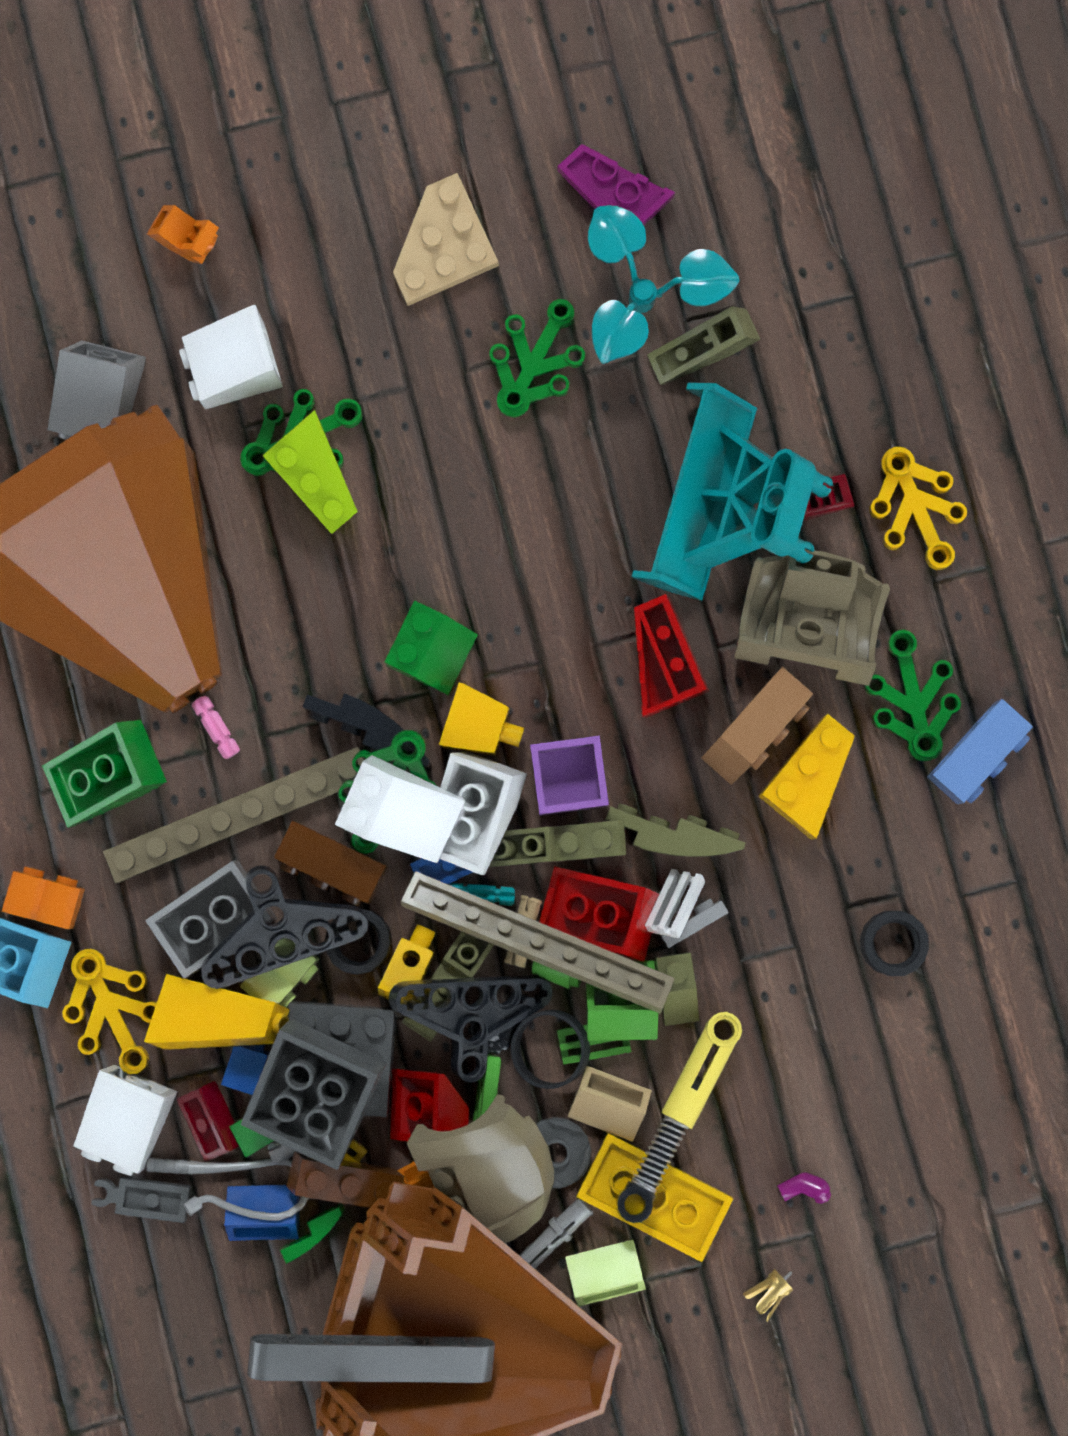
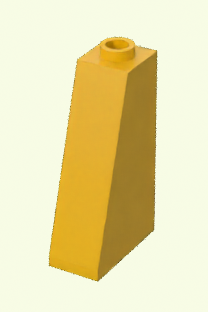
[144,974,290,1050]

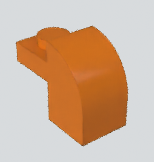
[147,205,219,264]

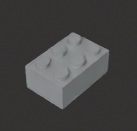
[145,861,277,979]

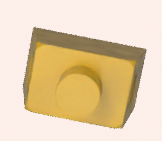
[439,682,525,755]
[378,924,435,1005]

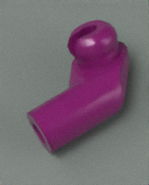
[777,1172,831,1204]

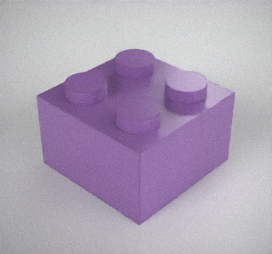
[530,736,609,816]

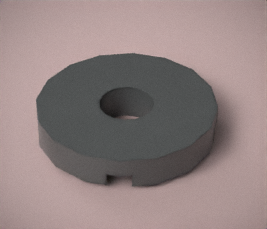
[536,1117,591,1188]

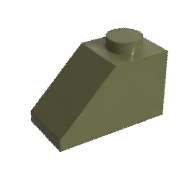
[654,952,699,1026]

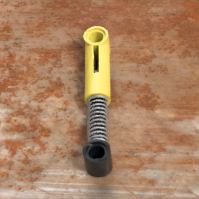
[616,1012,742,1223]

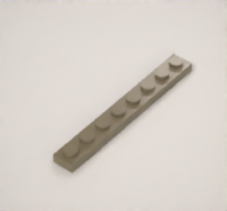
[103,747,364,883]
[401,871,675,1014]

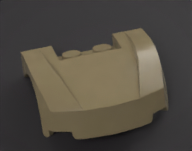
[734,550,890,686]
[407,1095,554,1243]

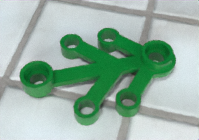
[489,299,585,418]
[240,389,362,476]
[864,630,961,762]
[338,730,436,854]

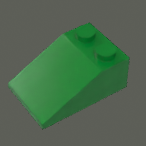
[42,720,167,828]

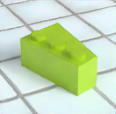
[263,410,358,534]

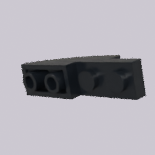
[302,693,431,769]

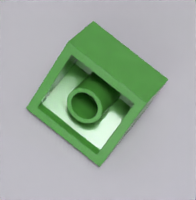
[586,960,658,1041]

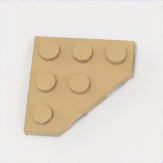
[393,173,499,306]

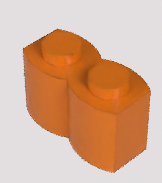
[2,866,85,929]

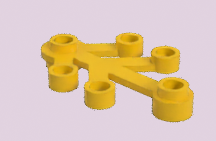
[869,447,967,570]
[62,949,157,1074]

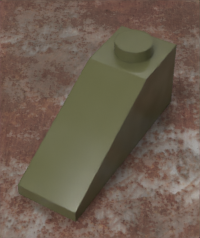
[647,306,760,385]

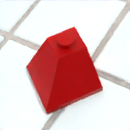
[390,1068,469,1142]

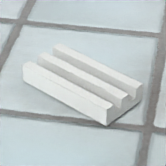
[645,869,705,938]

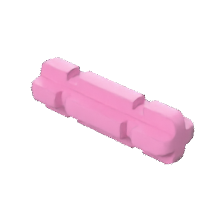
[192,696,240,759]

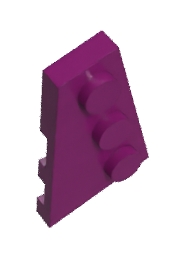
[557,144,676,226]

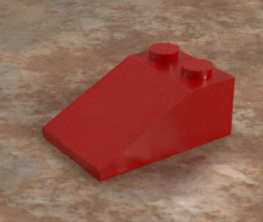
[539,866,659,962]

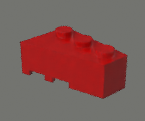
[634,594,709,718]

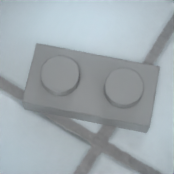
[660,898,729,948]

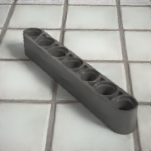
[247,1334,495,1383]

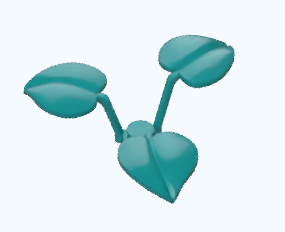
[588,205,739,364]

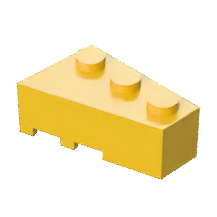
[758,714,855,840]

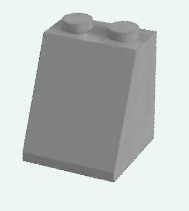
[47,340,146,440]

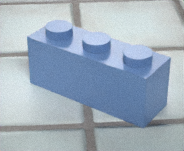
[927,699,1033,805]

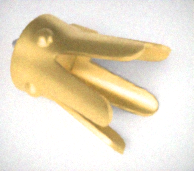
[743,1269,793,1322]

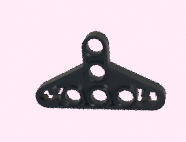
[201,865,368,989]
[389,975,553,1083]

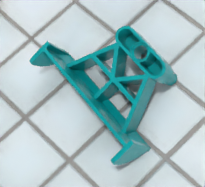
[632,383,833,600]

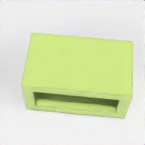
[565,1240,646,1306]

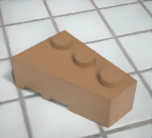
[701,666,813,785]

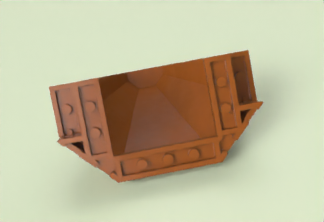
[0,405,222,713]
[315,1182,622,1436]

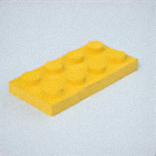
[576,1133,734,1262]

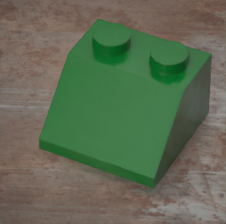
[384,600,478,696]

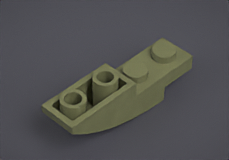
[605,803,746,857]
[489,820,626,867]
[402,931,494,1042]

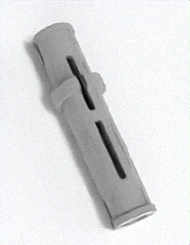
[519,1198,594,1269]

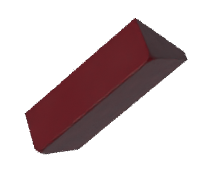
[176,1081,239,1162]

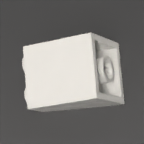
[179,305,283,409]
[74,1065,178,1176]

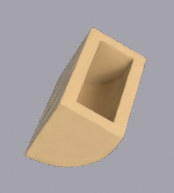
[568,1066,652,1142]

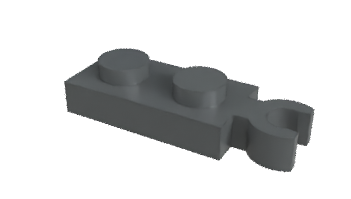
[91,1177,192,1223]

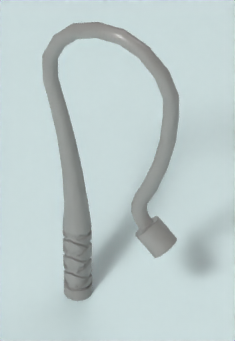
[147,1158,309,1221]

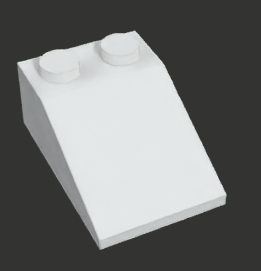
[439,751,527,875]
[335,755,466,863]

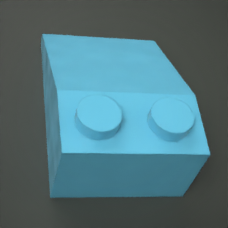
[0,918,72,1008]

